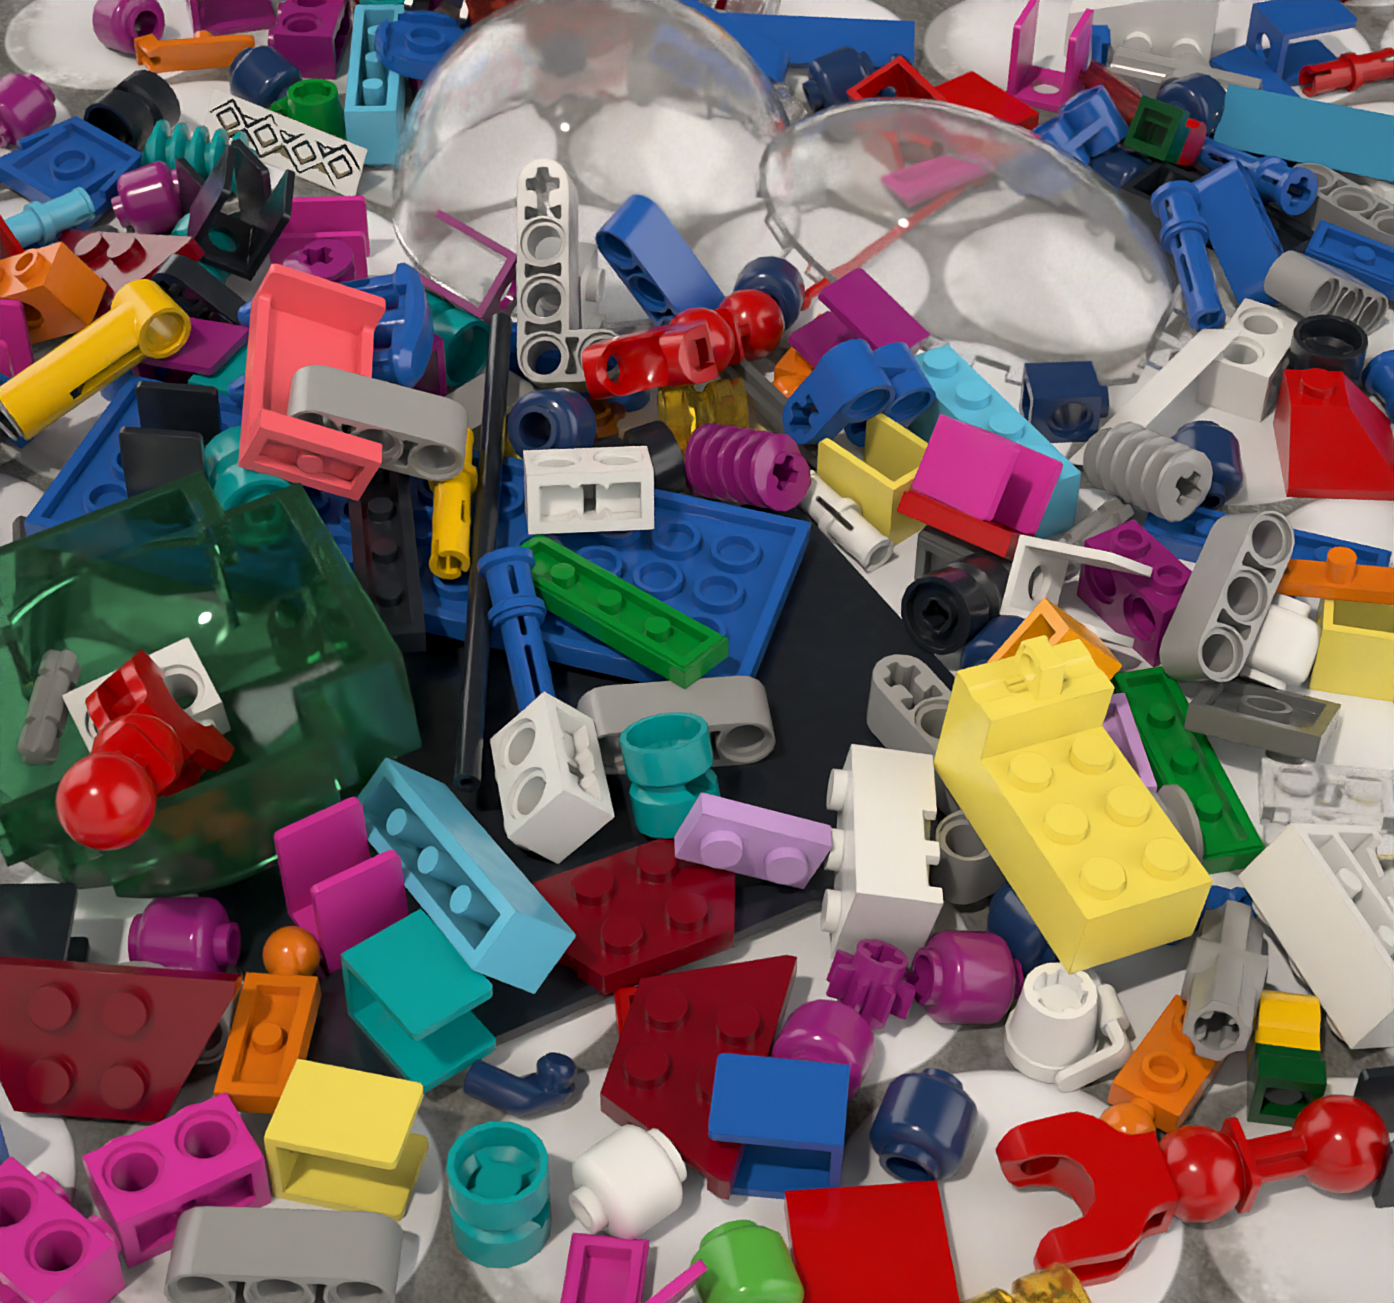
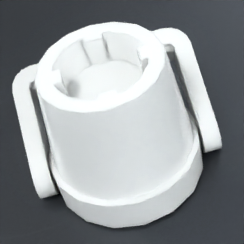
[1003,963,1133,1093]

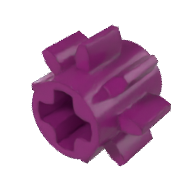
[826,939,918,1030]

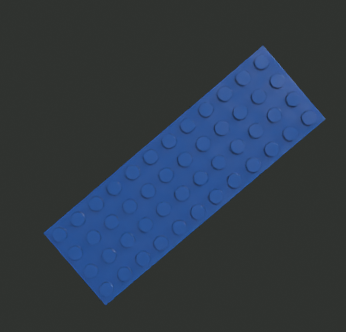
[24,375,811,683]

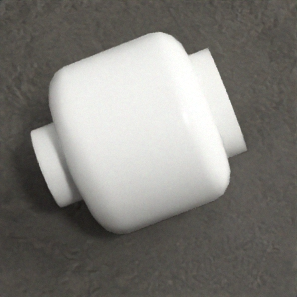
[1238,593,1321,690]
[568,1124,687,1240]

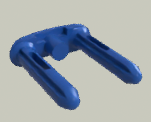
[228,262,434,405]

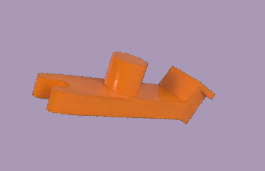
[134,30,255,73]
[1275,546,1394,605]

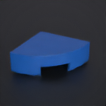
[1086,25,1111,90]

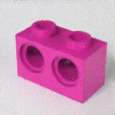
[82,1092,272,1269]
[0,1156,126,1303]

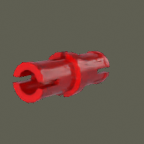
[1299,47,1394,97]

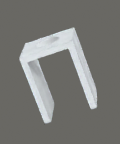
[999,535,1153,648]

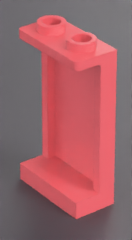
[238,264,386,501]

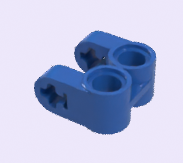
[1000,85,1129,188]
[782,339,936,447]

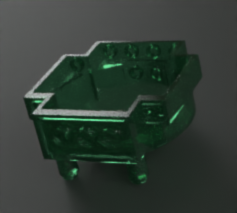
[0,471,422,899]

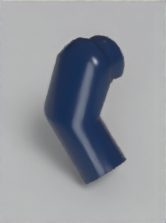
[463,1052,577,1116]

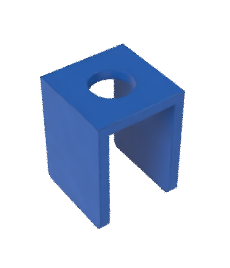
[1245,0,1357,87]
[708,1053,850,1200]

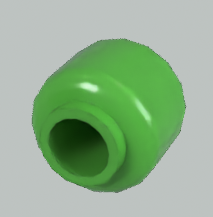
[690,1220,805,1303]

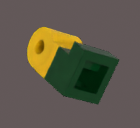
[1247,989,1327,1127]

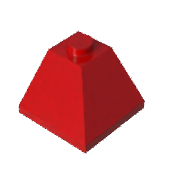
[1273,368,1394,501]

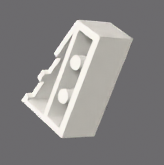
[1063,0,1220,63]
[820,744,943,970]
[1238,823,1394,1049]

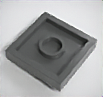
[1184,678,1342,765]

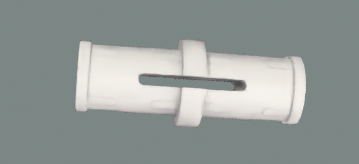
[798,470,894,571]

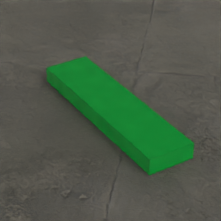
[509,534,729,689]
[1110,666,1265,875]

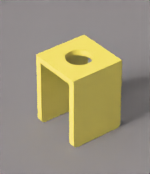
[817,413,928,546]
[1308,598,1394,702]
[263,1059,429,1222]

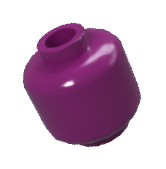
[92,0,165,55]
[0,73,56,147]
[111,161,183,235]
[128,896,241,973]
[911,930,1023,1025]
[770,999,875,1102]

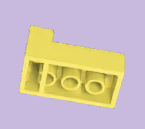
[933,635,1213,974]

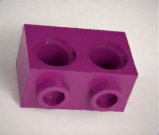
[267,0,353,80]
[1077,519,1192,667]

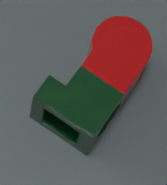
[1123,95,1206,166]

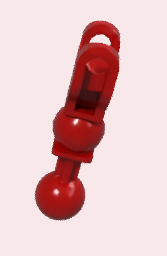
[582,289,785,400]
[56,649,235,851]
[995,1094,1390,1291]

